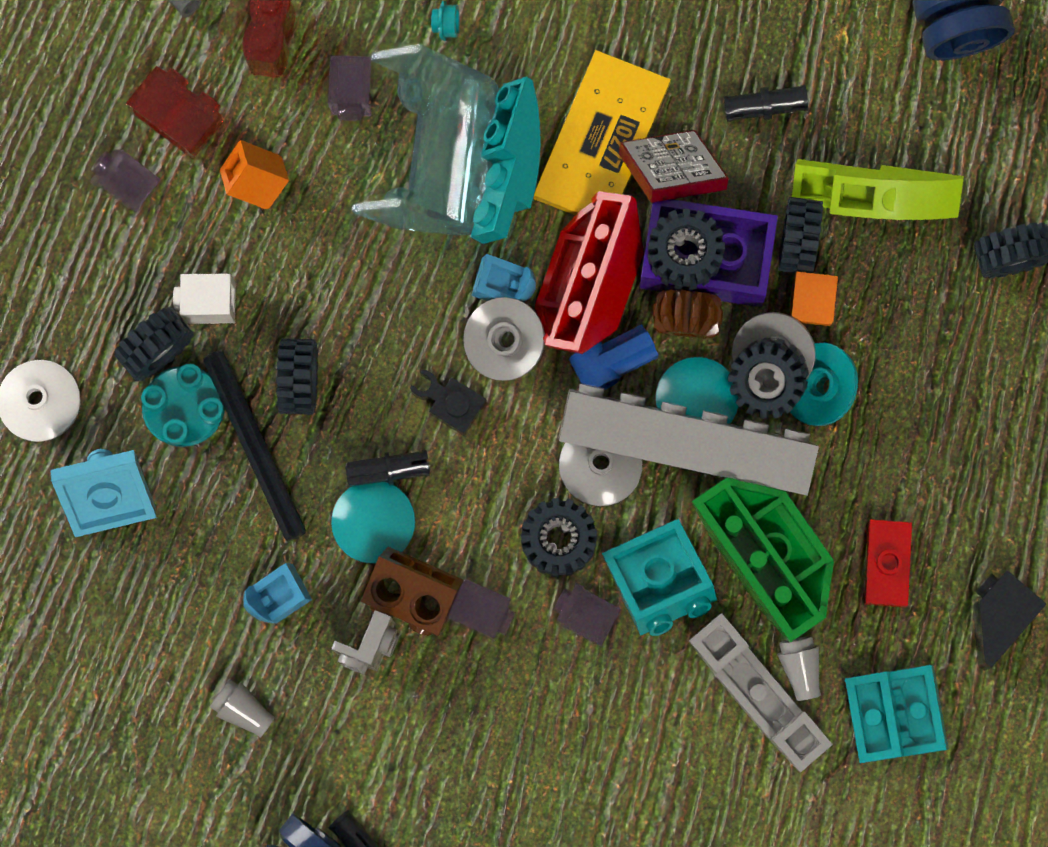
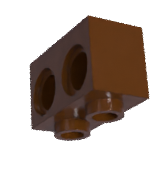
[361,546,465,636]

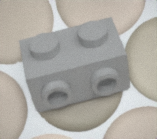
[331,610,400,675]

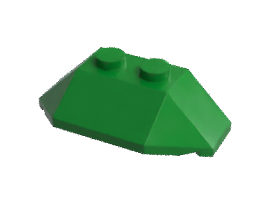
[692,477,834,643]

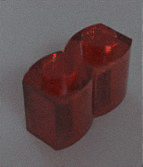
[243,0,295,78]
[126,66,223,159]

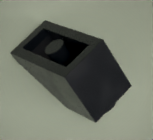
[973,570,1046,671]

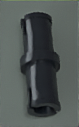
[724,85,809,122]

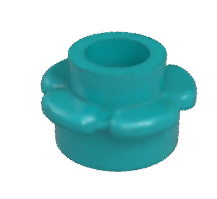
[431,0,460,41]

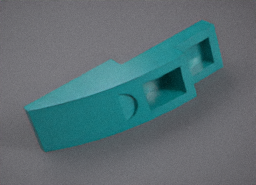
[470,76,541,244]

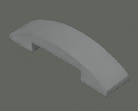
[689,613,833,773]

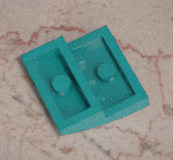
[845,665,949,763]

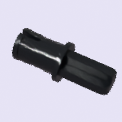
[345,450,430,486]

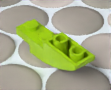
[792,159,964,220]

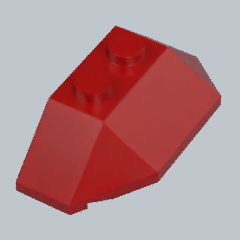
[535,191,644,354]

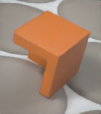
[220,140,289,209]
[789,271,838,326]

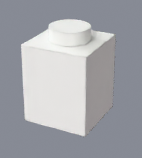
[173,274,236,324]

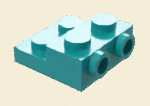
[602,519,717,636]

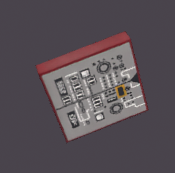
[619,130,729,203]

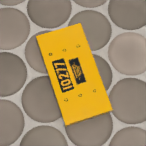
[533,50,671,215]

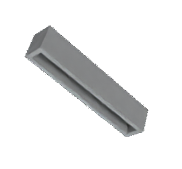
[558,384,819,496]

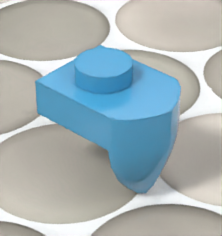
[471,254,536,303]
[243,563,312,624]

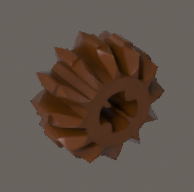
[652,289,723,339]

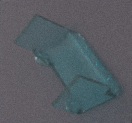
[352,44,499,236]

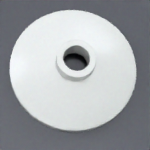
[0,360,81,442]

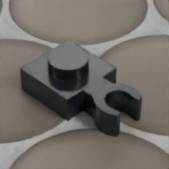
[410,370,487,436]

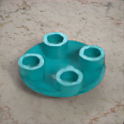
[656,357,738,424]
[141,364,225,447]
[331,482,415,564]

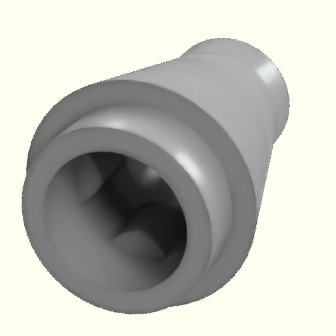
[777,636,821,701]
[209,679,275,738]

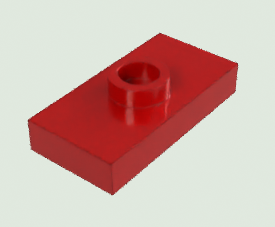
[864,519,912,608]

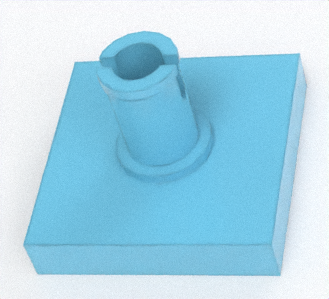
[51,449,157,537]

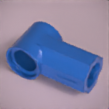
[569,324,658,390]

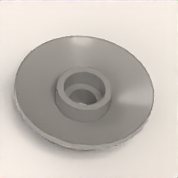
[463,297,545,381]
[732,312,816,389]
[559,443,642,507]

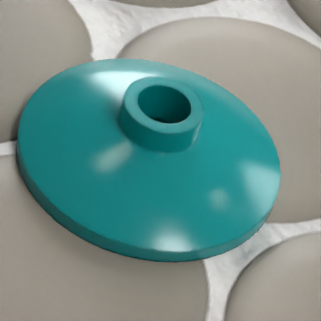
[790,343,858,426]

